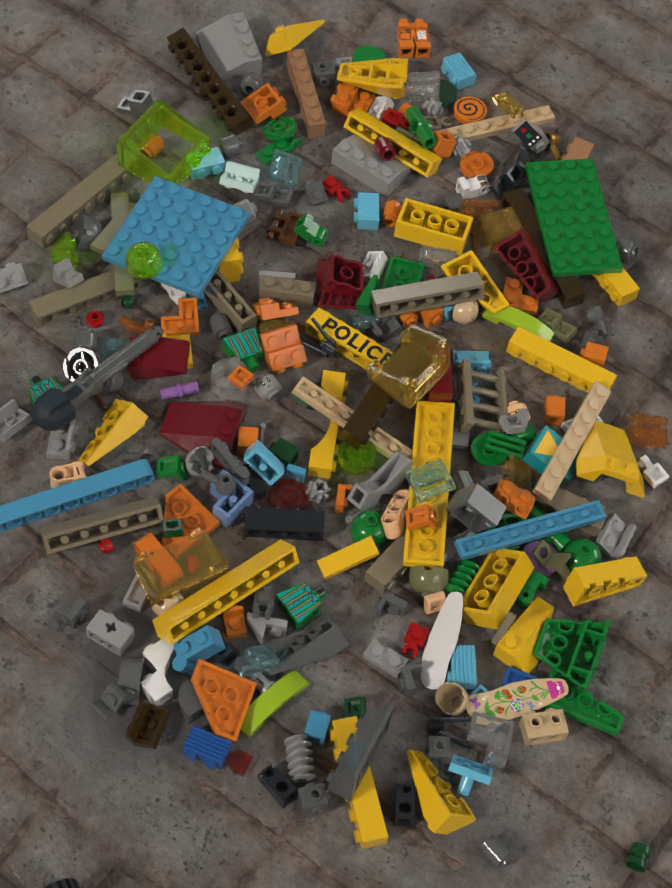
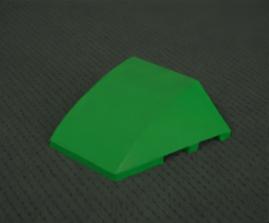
[533,619,611,691]

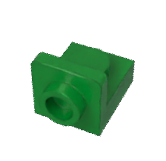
[156,455,188,481]

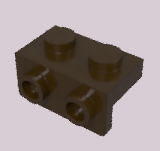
[126,699,172,749]

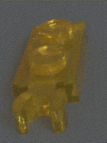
[493,92,523,119]

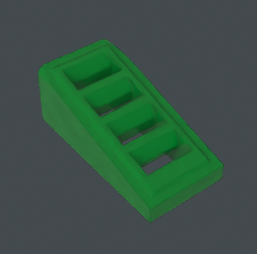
[356,274,380,315]

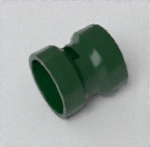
[625,842,652,872]

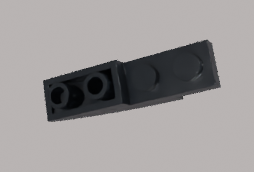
[488,142,532,200]

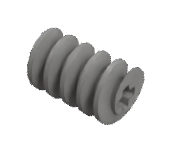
[284,735,316,783]

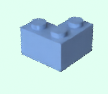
[210,469,254,529]

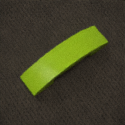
[481,306,554,341]
[241,670,310,738]

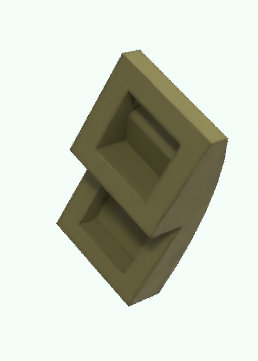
[537,308,577,344]

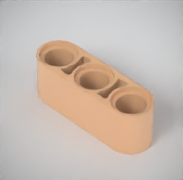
[381,489,409,539]

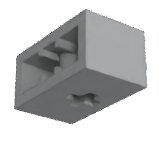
[86,609,135,657]

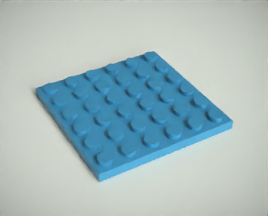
[102,176,251,298]

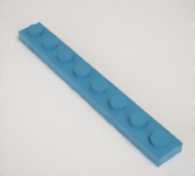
[454,500,607,560]

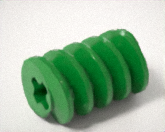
[443,560,481,598]

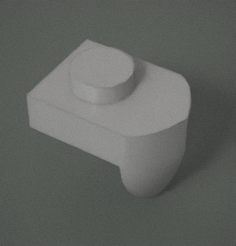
[498,408,529,434]

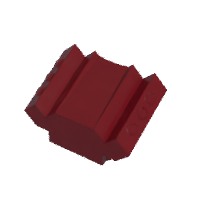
[315,255,364,310]

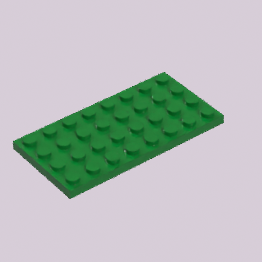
[525,158,623,277]

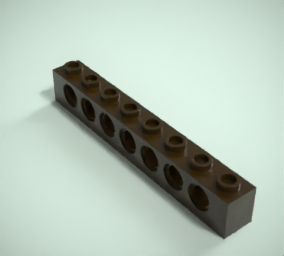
[167,27,253,136]

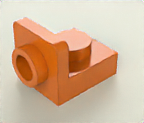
[335,484,353,515]
[405,504,438,531]
[223,605,247,639]

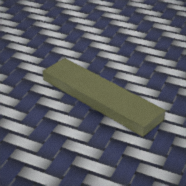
[90,202,136,254]

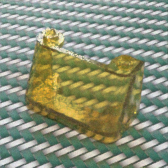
[367,324,450,409]
[132,527,230,607]

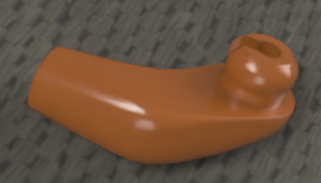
[119,315,154,334]

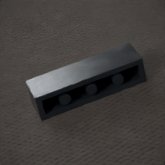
[244,506,325,541]

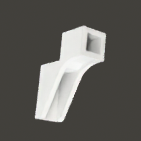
[140,639,180,706]

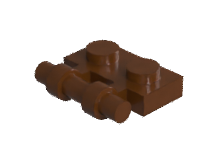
[266,210,304,247]

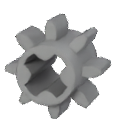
[423,97,444,116]
[452,136,472,157]
[305,478,331,504]

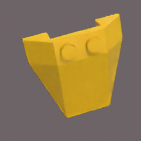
[337,58,408,99]
[576,420,645,498]

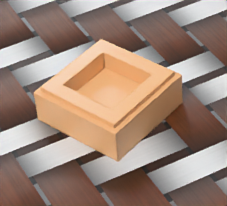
[424,591,445,614]

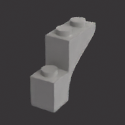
[347,451,414,510]

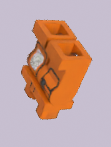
[396,18,431,58]

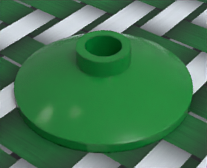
[471,432,509,466]

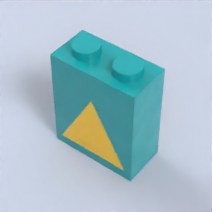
[522,426,580,486]

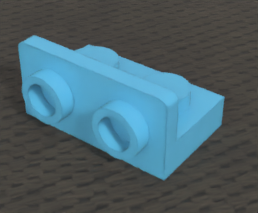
[452,350,491,374]

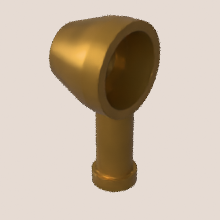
[545,132,562,161]

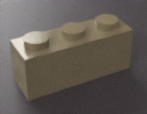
[258,275,316,310]

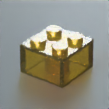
[477,206,524,254]

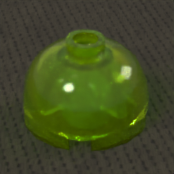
[125,241,163,279]
[337,441,376,476]

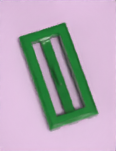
[484,430,527,460]

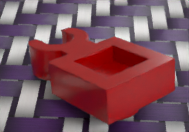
[381,107,410,131]
[322,175,351,203]
[402,622,430,660]

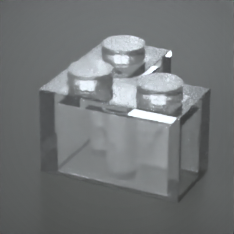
[466,712,515,770]

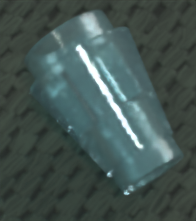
[351,314,380,332]

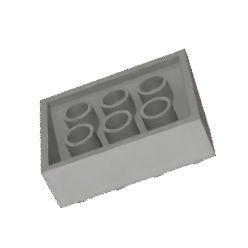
[196,12,262,80]
[331,134,414,197]

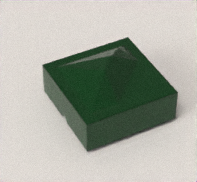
[161,519,184,538]
[344,696,367,719]

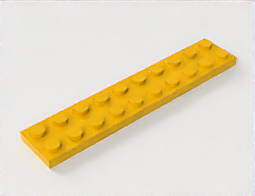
[403,401,455,568]

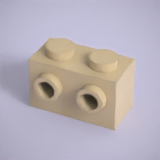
[519,708,569,746]

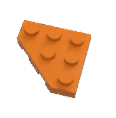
[162,483,220,561]
[190,659,257,743]

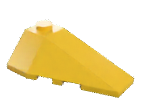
[493,596,554,674]

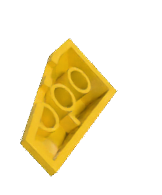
[265,19,325,57]
[441,250,510,314]
[78,399,148,466]
[406,749,476,835]

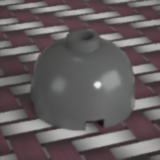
[75,215,103,252]
[63,348,102,382]

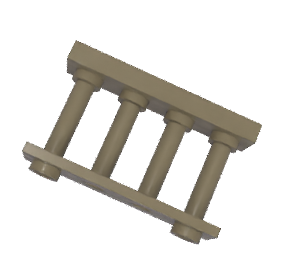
[456,359,508,435]

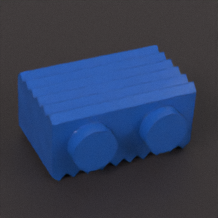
[182,725,232,770]

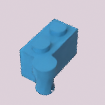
[172,625,226,674]

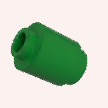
[507,423,537,446]

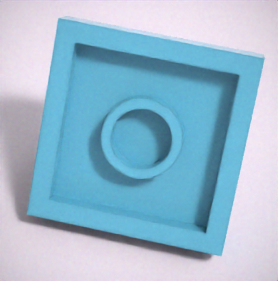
[448,754,494,796]

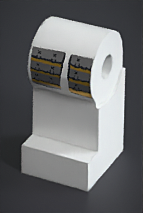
[455,175,490,200]

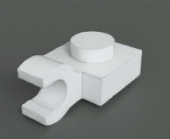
[160,283,187,305]
[637,455,670,489]

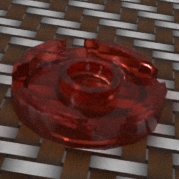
[270,478,309,510]

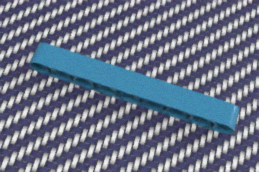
[0,459,155,533]

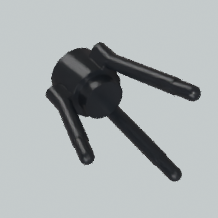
[299,317,336,359]
[427,714,473,749]

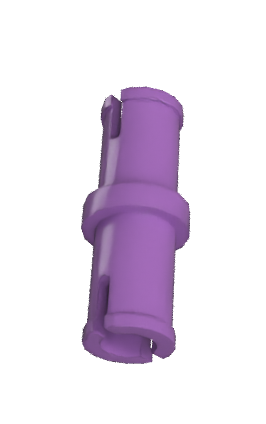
[160,381,199,401]

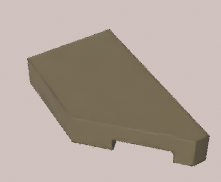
[491,612,516,645]

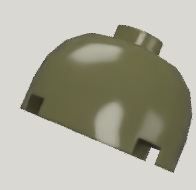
[409,566,449,598]

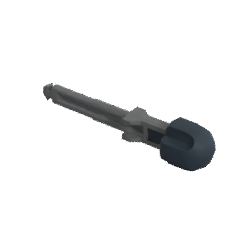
[31,326,164,431]

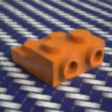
[330,82,375,117]
[240,83,287,125]
[252,297,299,320]
[260,323,307,374]
[493,478,535,520]

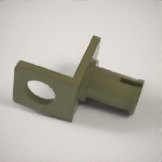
[532,539,572,580]

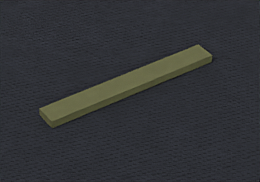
[110,192,135,296]

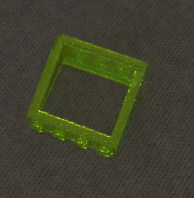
[117,98,211,185]

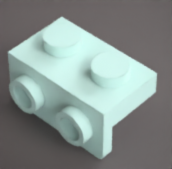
[219,161,260,193]

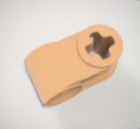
[50,461,87,488]

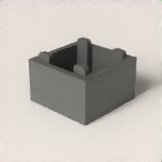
[446,483,506,533]

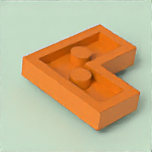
[503,277,539,316]
[161,298,199,335]

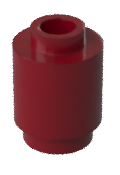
[374,137,395,161]

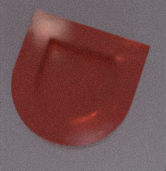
[228,750,253,777]

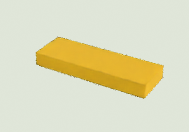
[317,536,380,580]

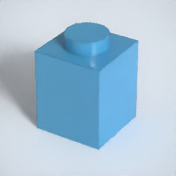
[304,710,331,746]

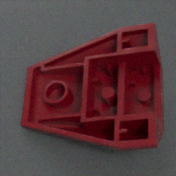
[159,401,249,469]

